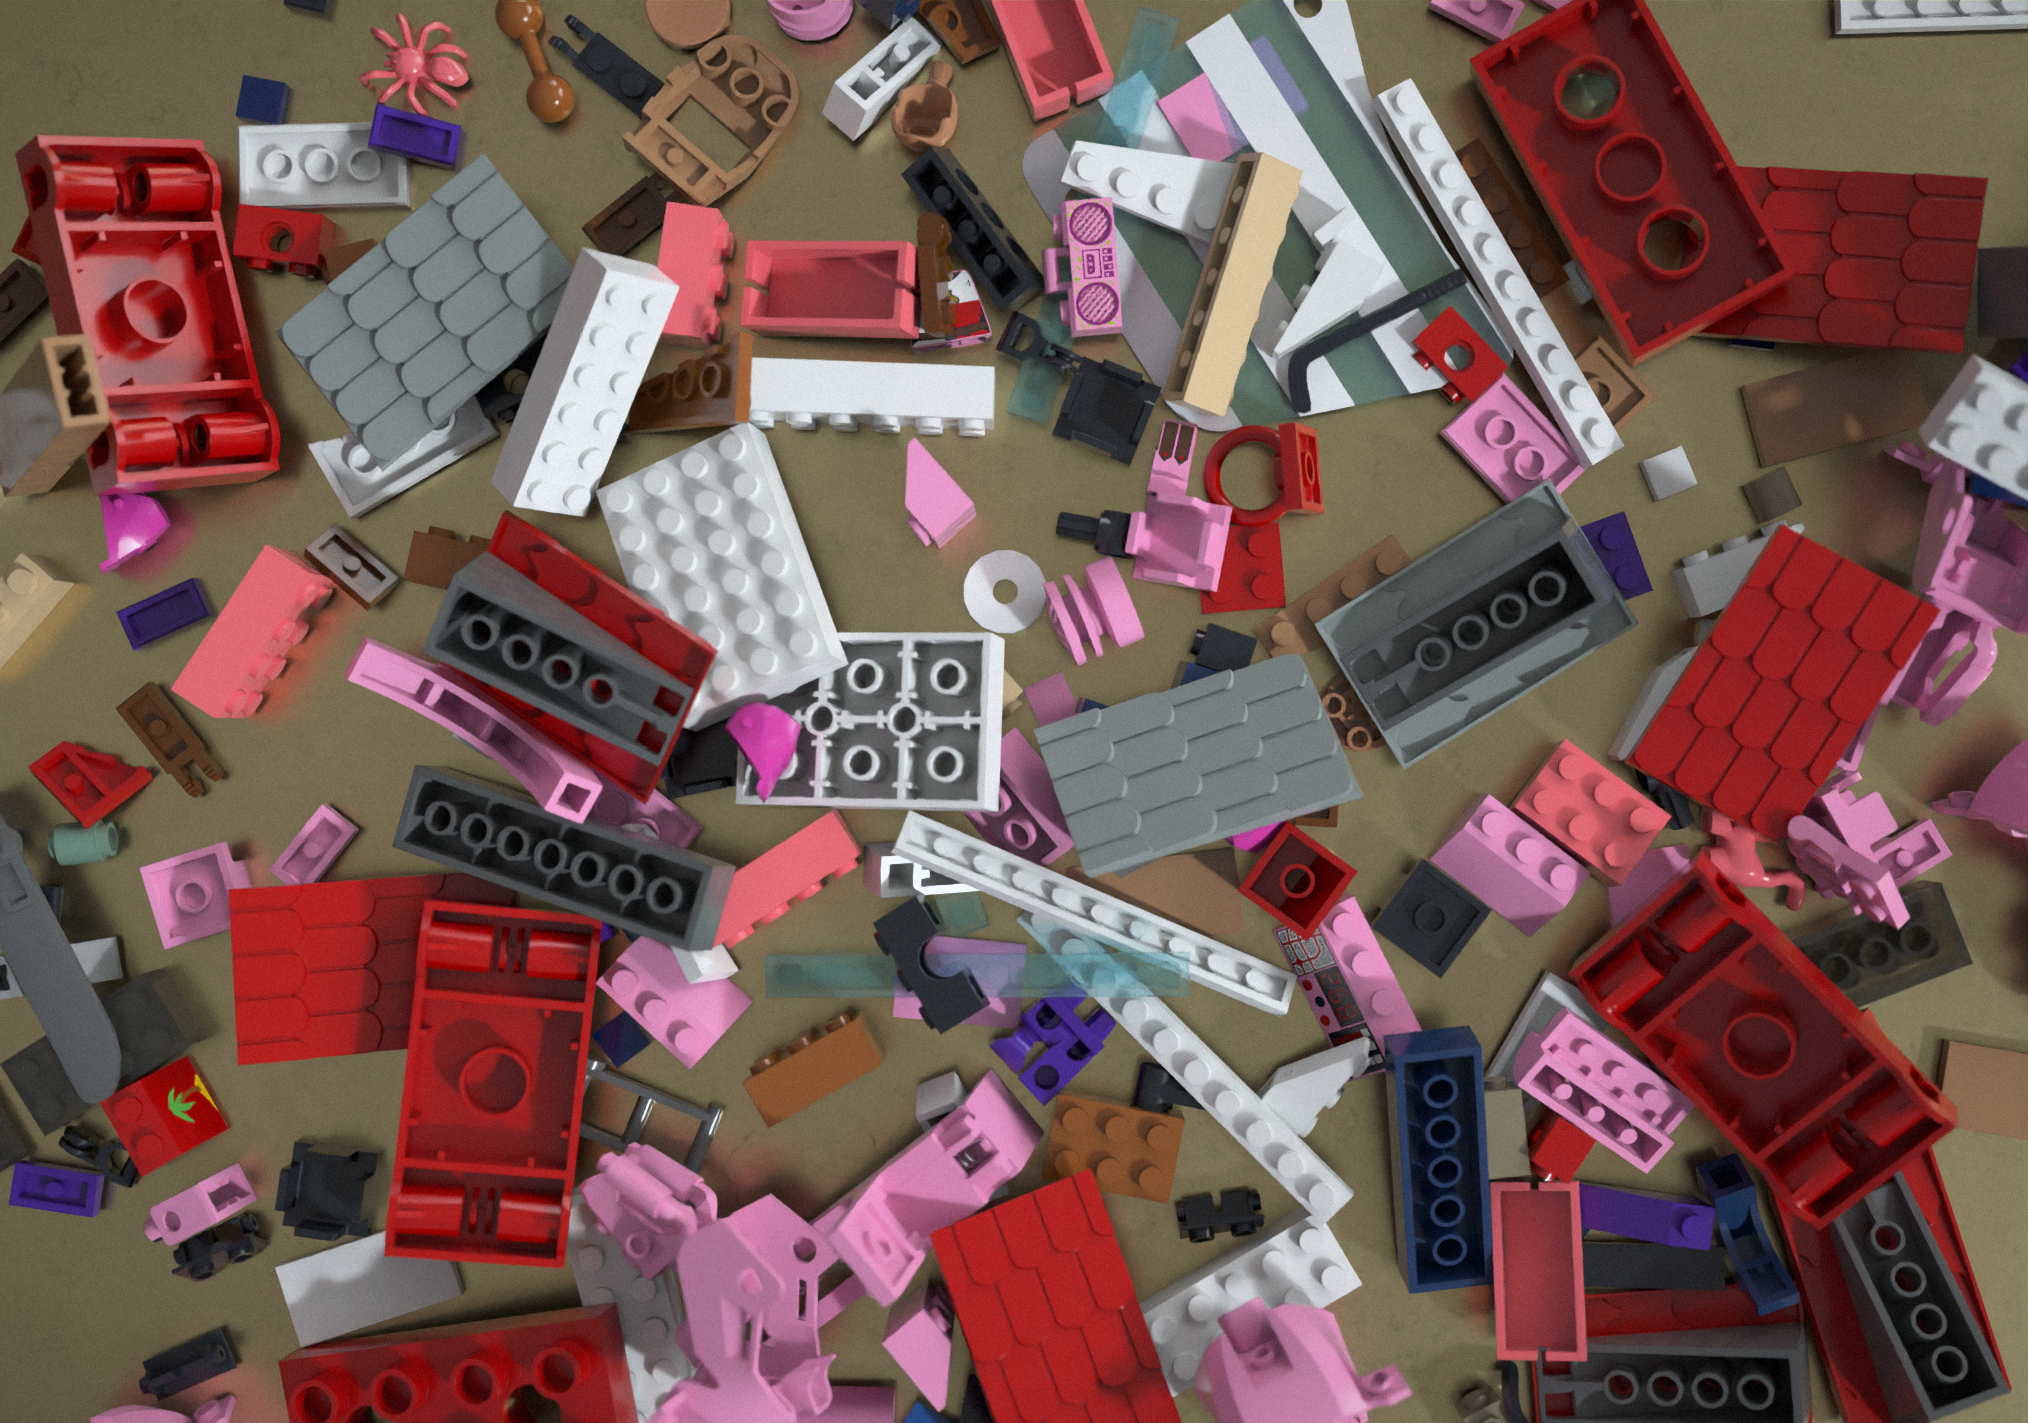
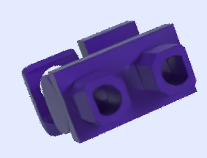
[988,977,1116,1106]

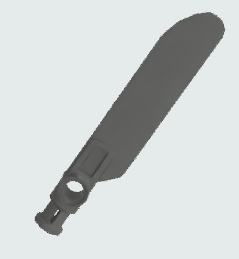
[0,813,121,1104]

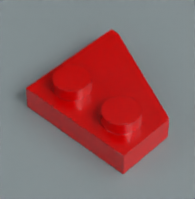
[28,741,153,830]

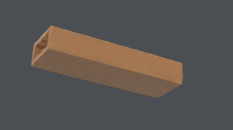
[0,334,110,498]

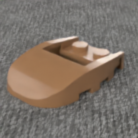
[622,34,799,207]

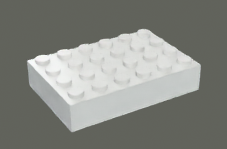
[596,423,849,731]
[735,632,1005,812]

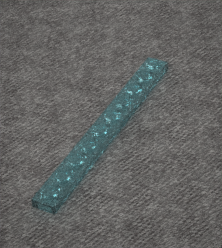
[1006,6,1180,426]
[765,952,1191,998]

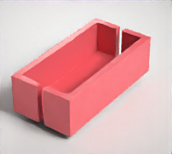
[986,0,1114,122]
[740,240,921,339]
[171,545,333,718]
[713,809,864,949]
[1490,1180,1587,1361]

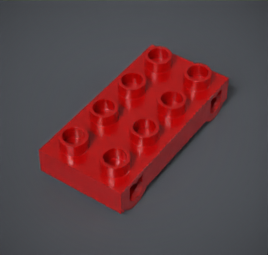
[15,135,280,496]
[1568,851,1957,1231]
[384,899,603,1269]

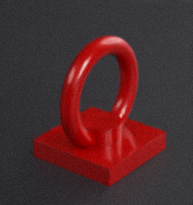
[1203,422,1324,527]

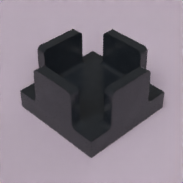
[1052,356,1161,467]
[659,716,738,800]
[1370,858,1492,979]
[275,1139,382,1241]

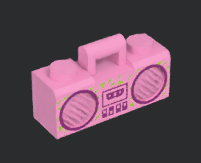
[1042,197,1123,337]

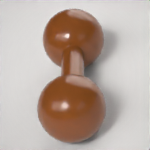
[495,0,575,123]

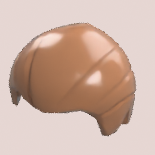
[891,61,958,151]

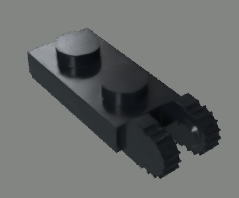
[548,14,664,119]

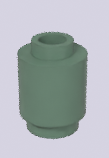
[48,819,118,866]

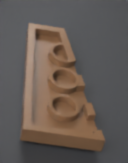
[1252,534,1413,658]

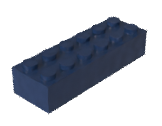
[1383,1025,1494,1294]

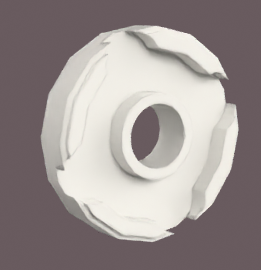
[964,550,1046,634]

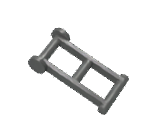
[579,1052,725,1175]

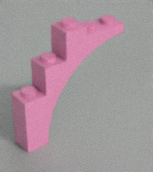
[345,636,603,824]

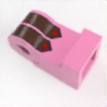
[1145,417,1198,496]

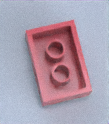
[657,201,735,351]
[1508,739,1672,887]

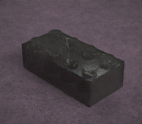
[1784,880,1973,1008]
[0,968,208,1136]

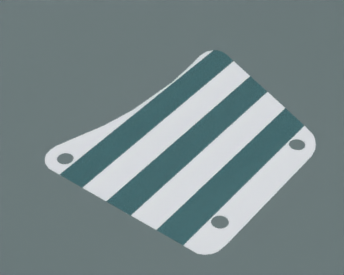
[1022,0,1514,432]

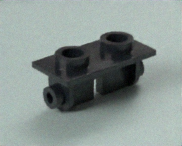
[1175,1190,1264,1243]
[171,1214,269,1282]
[139,1328,237,1401]

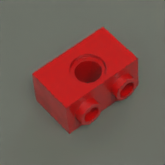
[233,204,336,278]
[1411,305,1509,407]
[1525,1103,1597,1184]

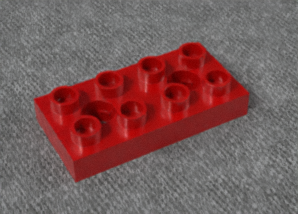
[1470,0,1797,367]
[278,1302,639,1423]

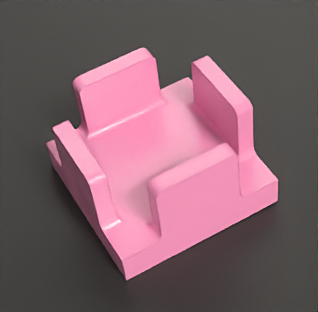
[1125,492,1232,592]
[1803,770,1900,865]
[139,842,253,950]

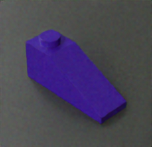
[1579,1182,1715,1250]

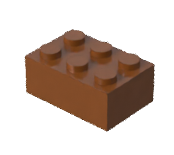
[743,1008,887,1128]
[1041,1087,1185,1204]

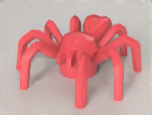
[359,13,469,118]

